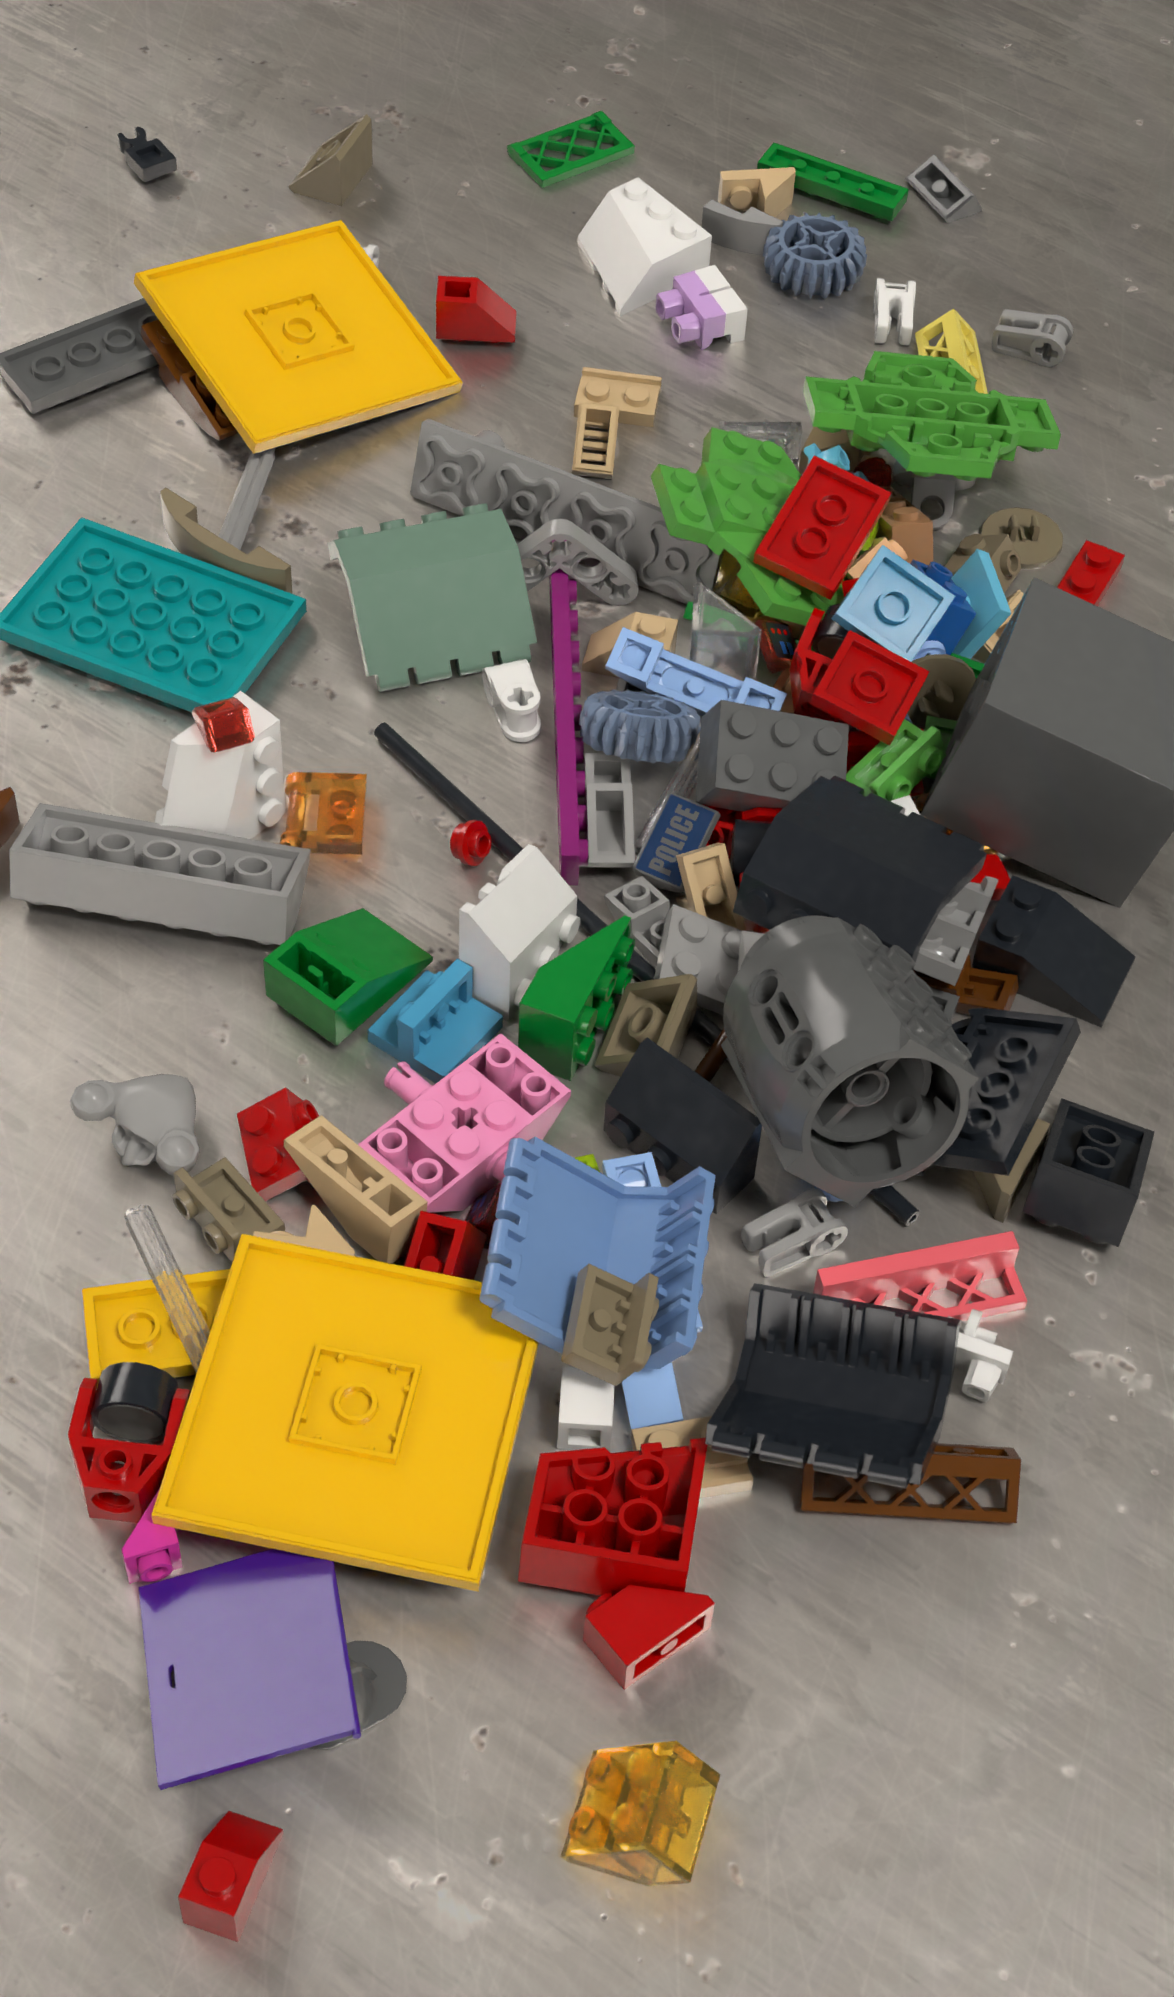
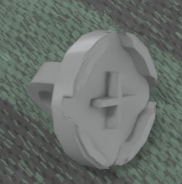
[893,461,975,531]

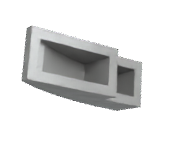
[583,753,635,867]

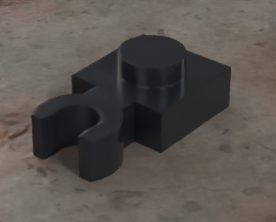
[117,127,177,182]

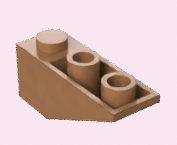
[876,486,933,565]

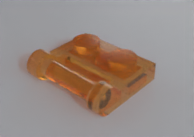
[280,772,367,855]

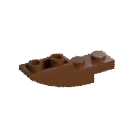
[141,319,238,441]

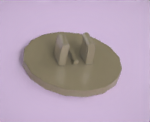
[981,507,1063,569]
[908,654,976,730]

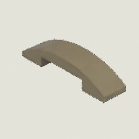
[160,487,292,594]

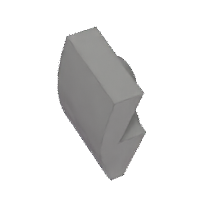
[701,199,783,255]
[604,876,670,968]

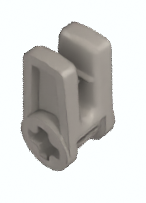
[992,309,1074,367]
[741,1188,848,1277]

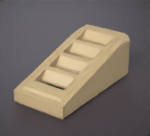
[572,402,620,479]

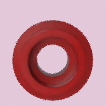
[450,820,491,866]

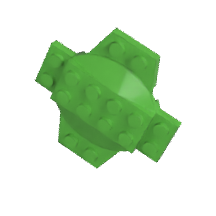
[803,351,1061,481]
[650,427,877,626]

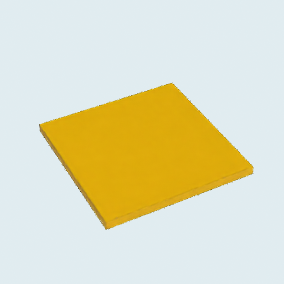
[134,220,463,454]
[152,1234,539,1592]

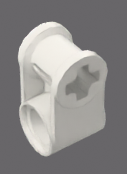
[482,659,541,742]

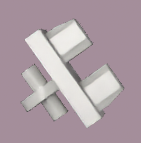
[948,1309,1014,1402]

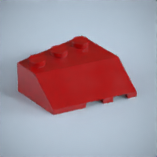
[518,1438,708,1596]

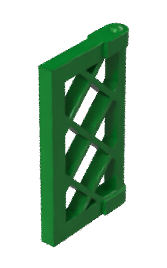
[507,111,635,188]

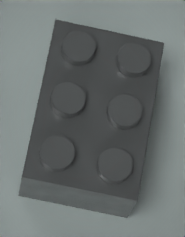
[696,700,849,812]

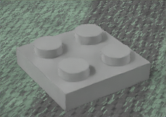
[654,904,742,1015]

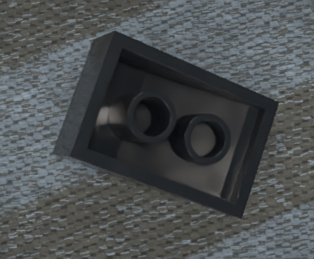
[972,875,1136,1028]
[1022,1098,1155,1247]

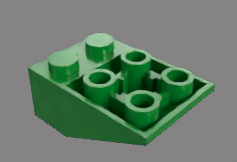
[263,908,433,1046]
[518,915,635,1081]

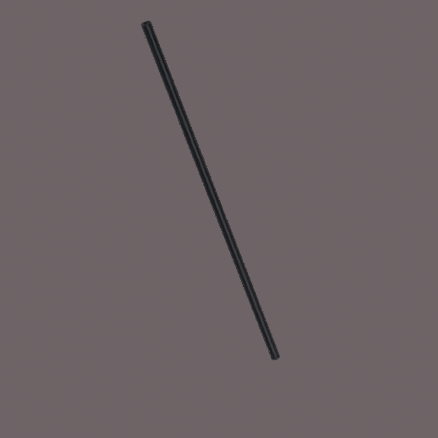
[374,722,920,1226]

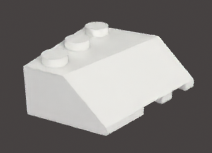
[577,177,712,316]
[155,691,286,839]
[459,844,580,1022]

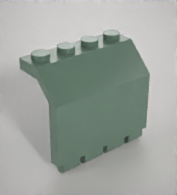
[327,503,537,692]

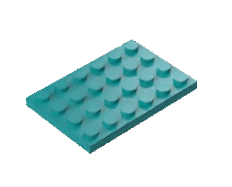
[0,517,307,717]

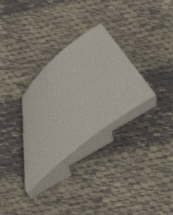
[914,876,998,986]

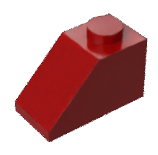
[404,1211,487,1280]
[583,1585,715,1690]
[178,1811,284,1942]

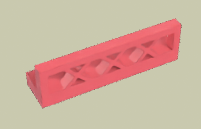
[813,1231,1027,1321]

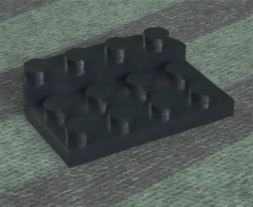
[916,1008,1081,1176]

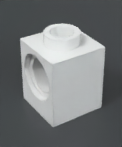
[557,1366,615,1452]

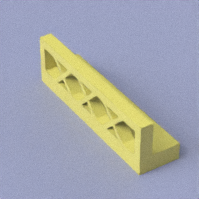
[915,308,988,394]

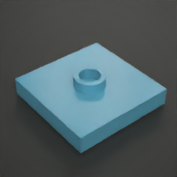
[951,549,1012,659]

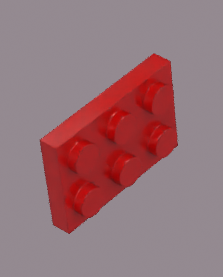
[753,455,891,600]

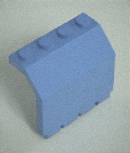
[479,1137,715,1369]

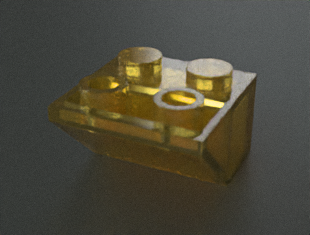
[560,1741,721,1886]

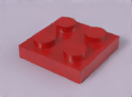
[809,630,930,746]

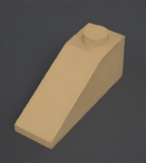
[284,1115,428,1264]

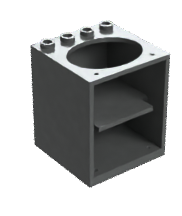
[920,577,1174,908]

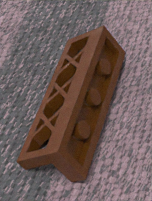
[800,1443,1021,1523]

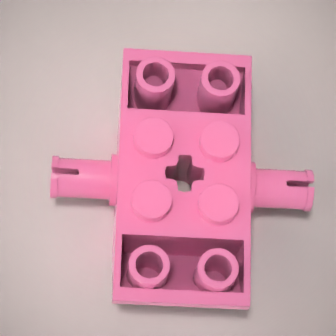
[358,1033,571,1212]

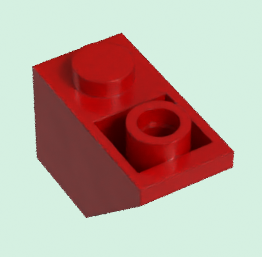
[436,276,517,343]

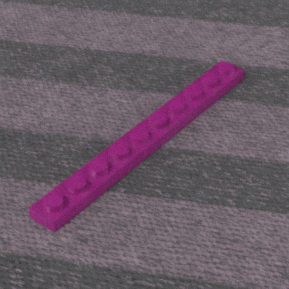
[549,540,588,886]

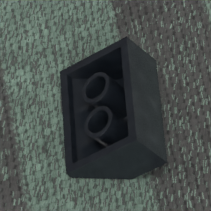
[603,1037,762,1214]

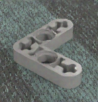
[517,519,638,606]

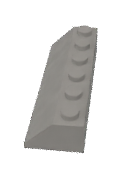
[9,803,311,945]

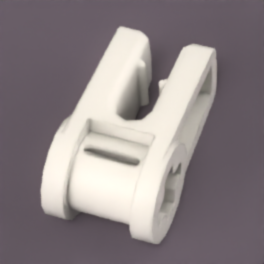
[873,278,916,346]

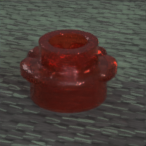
[853,457,892,486]

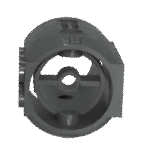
[721,916,979,1207]

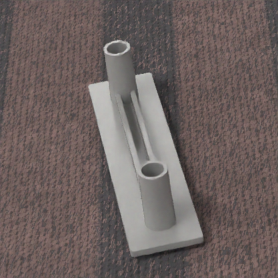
[410,419,723,607]

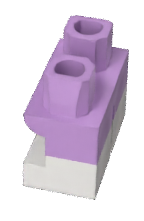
[656,265,748,350]

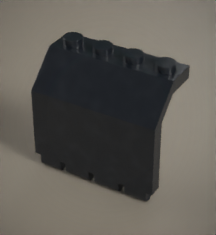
[733,775,987,970]
[705,1283,960,1488]

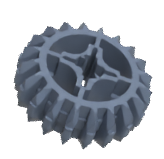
[763,212,867,299]
[579,689,701,764]

